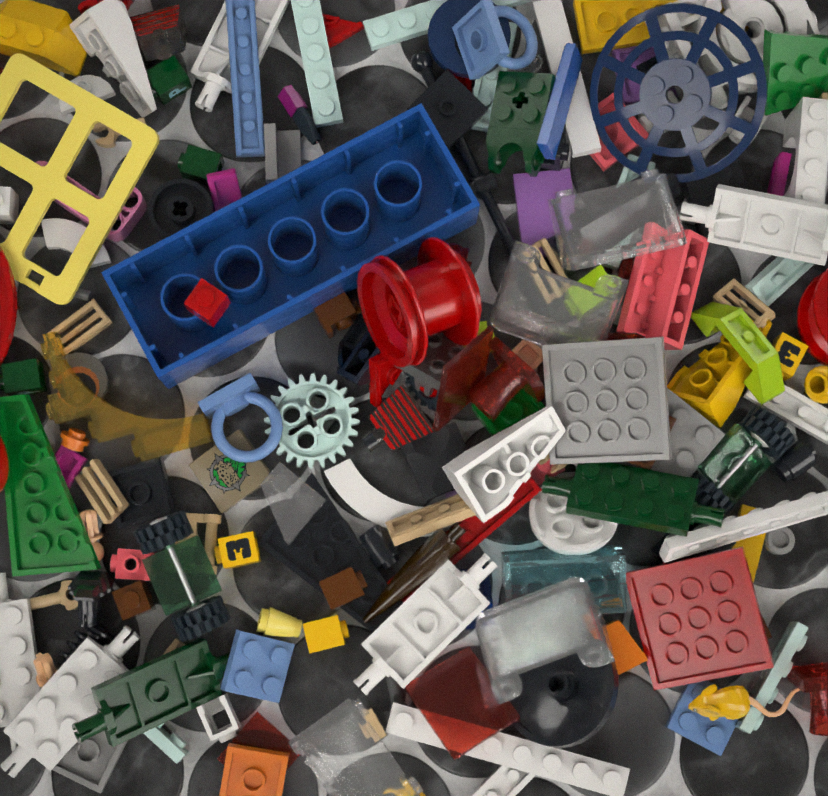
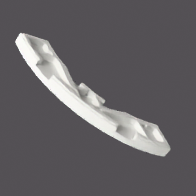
[324,459,455,537]

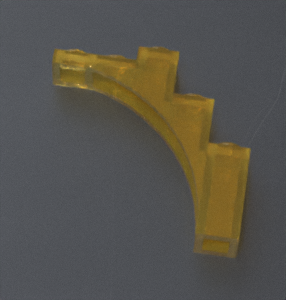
[41,332,213,462]

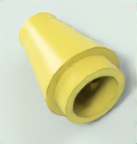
[256,607,302,638]

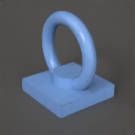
[452,0,538,80]
[198,372,283,463]

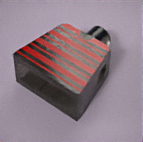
[130,4,187,61]
[361,384,435,453]

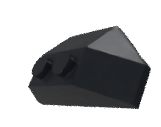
[337,311,381,386]

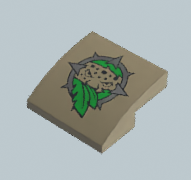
[189,429,274,513]

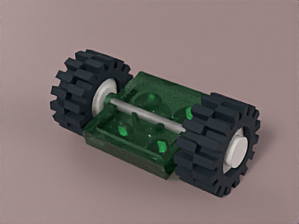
[691,406,795,518]
[133,510,231,641]

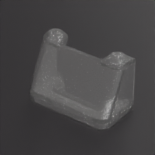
[548,169,687,270]
[489,240,629,346]
[475,577,615,704]
[288,697,423,796]

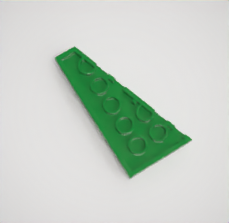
[763,29,828,116]
[0,394,101,576]

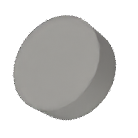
[764,527,795,555]

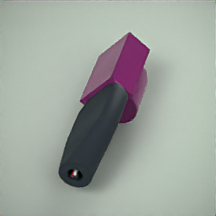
[278,85,322,145]

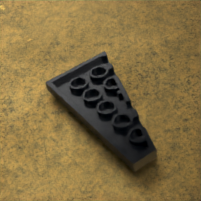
[257,473,401,633]

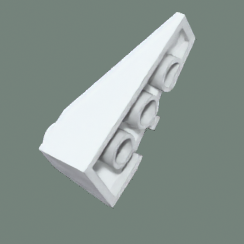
[69,0,157,117]
[442,405,566,523]

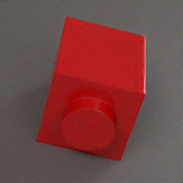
[184,278,231,328]

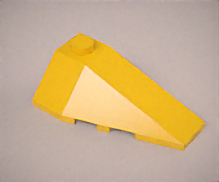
[667,318,772,428]

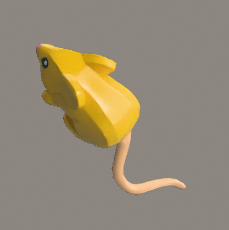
[688,684,801,721]

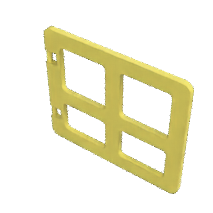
[0,53,159,305]

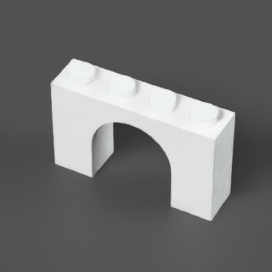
[783,97,828,204]

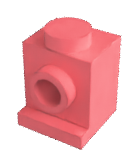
[110,548,157,582]

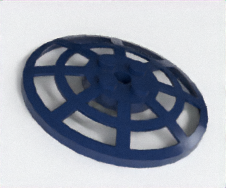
[590,3,767,183]

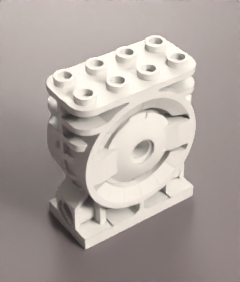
[645,0,821,118]

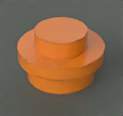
[60,427,90,452]

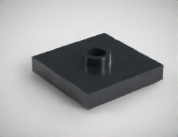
[407,70,488,150]
[108,457,176,531]

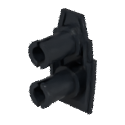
[68,571,115,628]

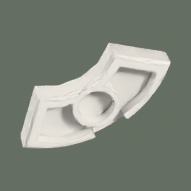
[41,218,112,268]

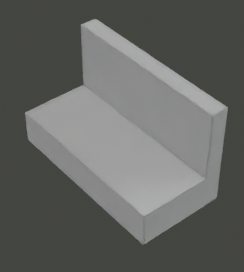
[264,123,302,184]

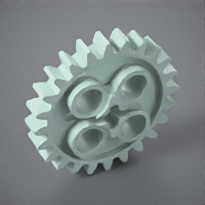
[264,373,360,470]

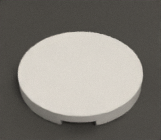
[529,472,618,556]

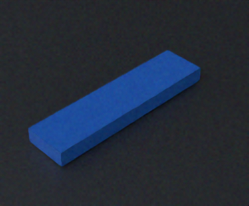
[537,43,583,160]

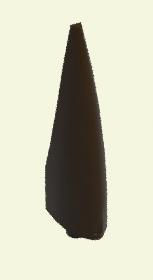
[362,523,466,624]

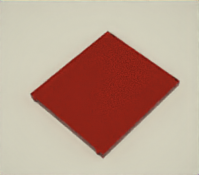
[433,326,494,432]
[404,646,520,760]

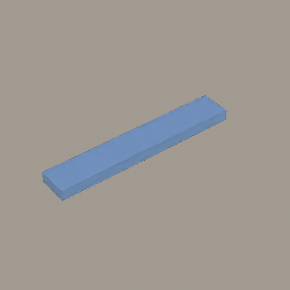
[225,0,265,158]

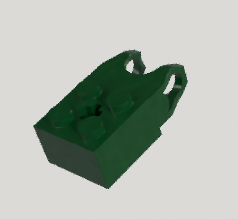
[486,71,556,177]

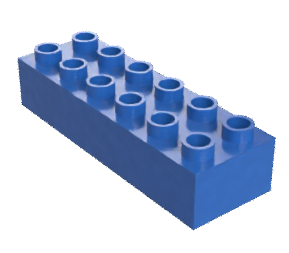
[101,103,480,389]

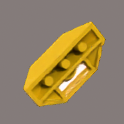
[0,0,88,77]

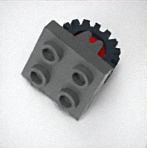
[395,333,478,410]

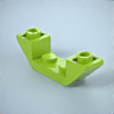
[691,302,785,405]

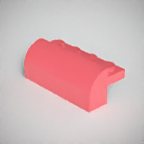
[616,221,709,350]

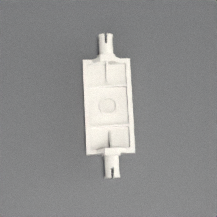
[190,0,290,112]
[680,184,828,266]
[353,553,498,695]
[0,572,41,752]
[0,625,140,778]

